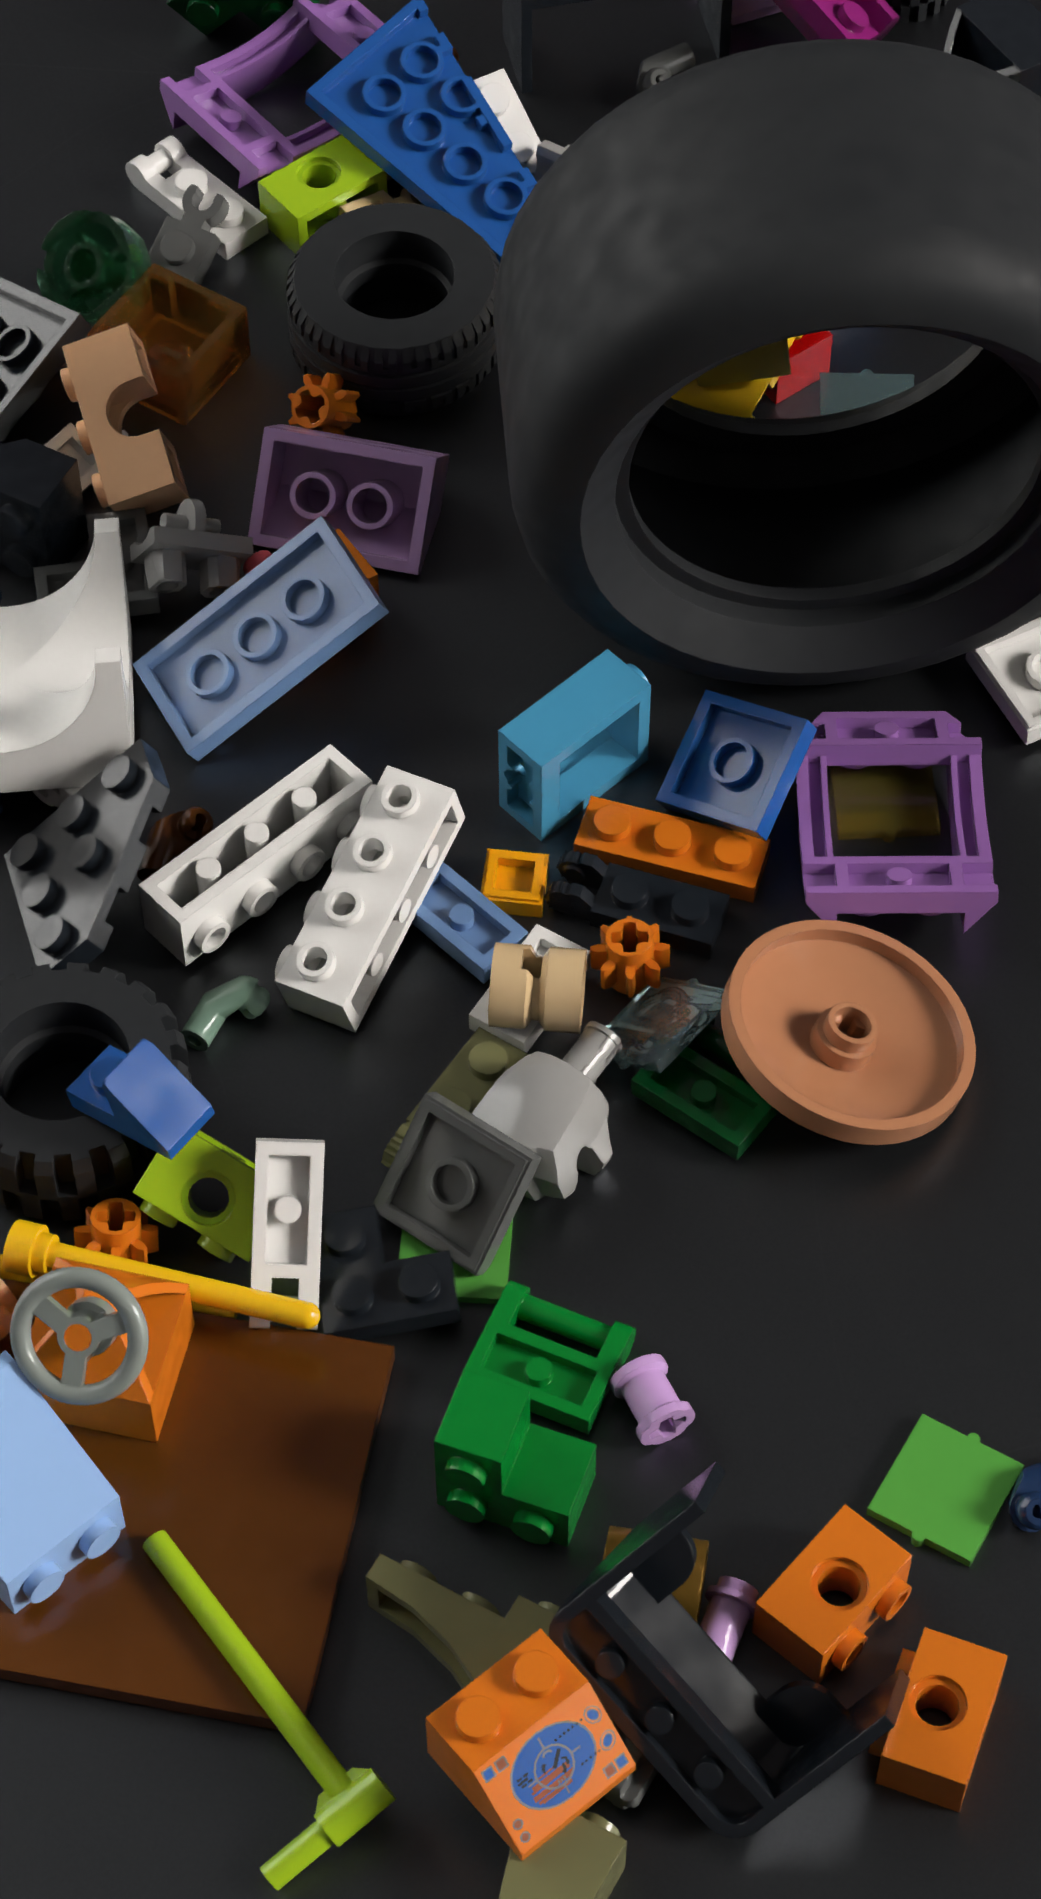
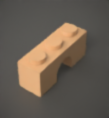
[60,323,189,515]

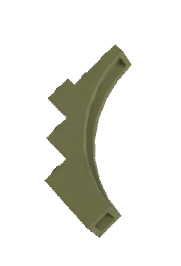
[366,1553,627,1899]

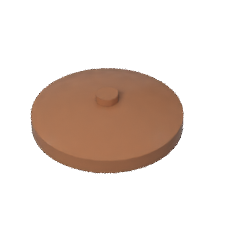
[721,920,976,1145]

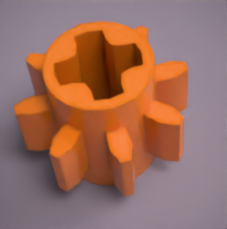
[288,372,361,435]
[590,916,670,998]
[74,1198,159,1263]

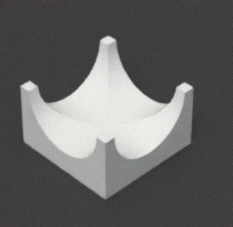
[0,517,134,793]

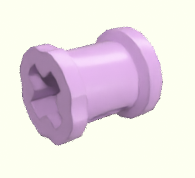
[609,1353,695,1446]

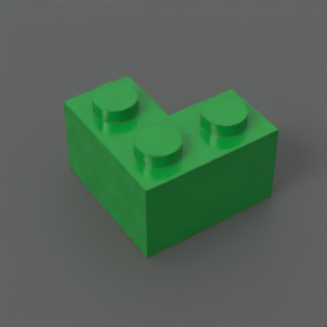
[434,1369,596,1547]

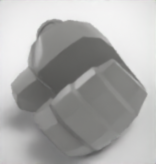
[472,1021,623,1201]

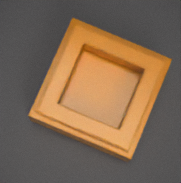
[480,848,549,918]

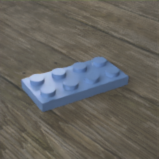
[132,516,389,761]

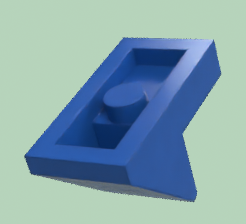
[66,1038,215,1160]

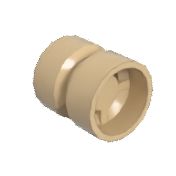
[488,942,587,1034]

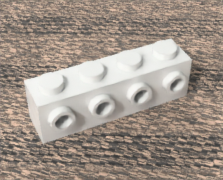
[138,744,372,966]
[275,765,466,1033]

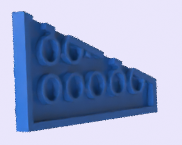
[305,0,537,264]

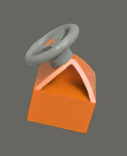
[10,1257,195,1443]

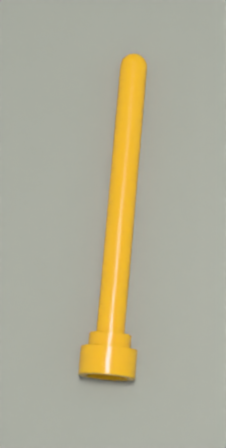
[3,1219,320,1329]

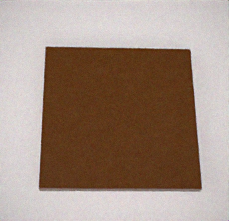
[0,1278,395,1730]

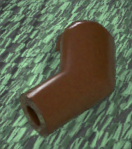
[137,806,214,882]

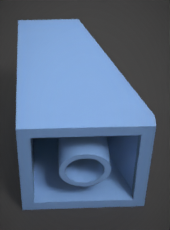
[0,1350,126,1614]

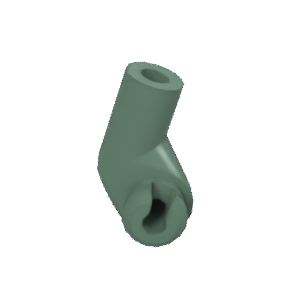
[181,975,271,1051]

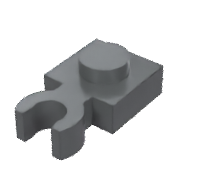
[144,184,229,291]

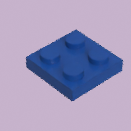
[655,690,817,841]

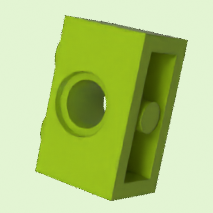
[258,135,388,254]
[133,1130,255,1263]

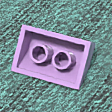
[248,424,450,575]

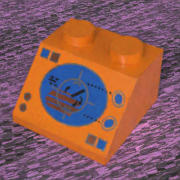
[425,1628,636,1861]

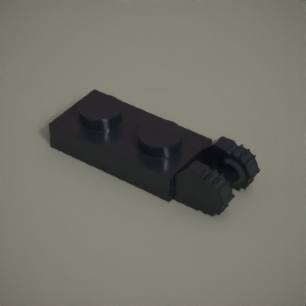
[544,849,730,959]

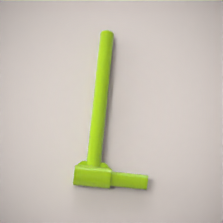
[143,1530,396,1891]

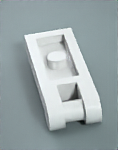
[125,136,268,260]
[249,1138,325,1330]

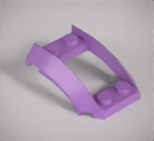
[159,0,384,189]
[796,711,999,934]

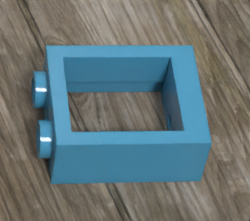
[498,649,651,842]

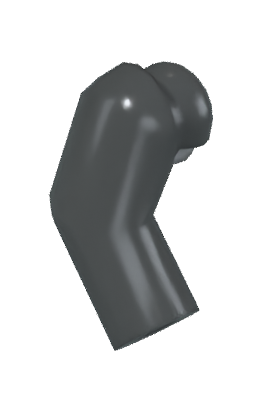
[636,42,695,93]

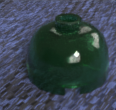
[37,210,152,326]

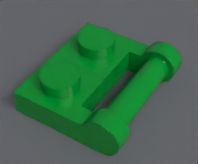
[462,1280,636,1434]

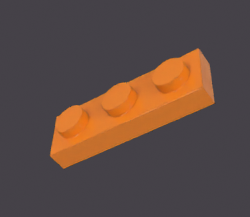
[573,796,771,903]

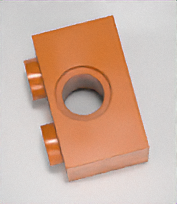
[752,1504,912,1684]
[869,1627,1008,1812]

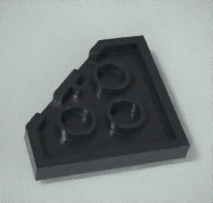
[0,277,93,444]
[4,738,170,970]

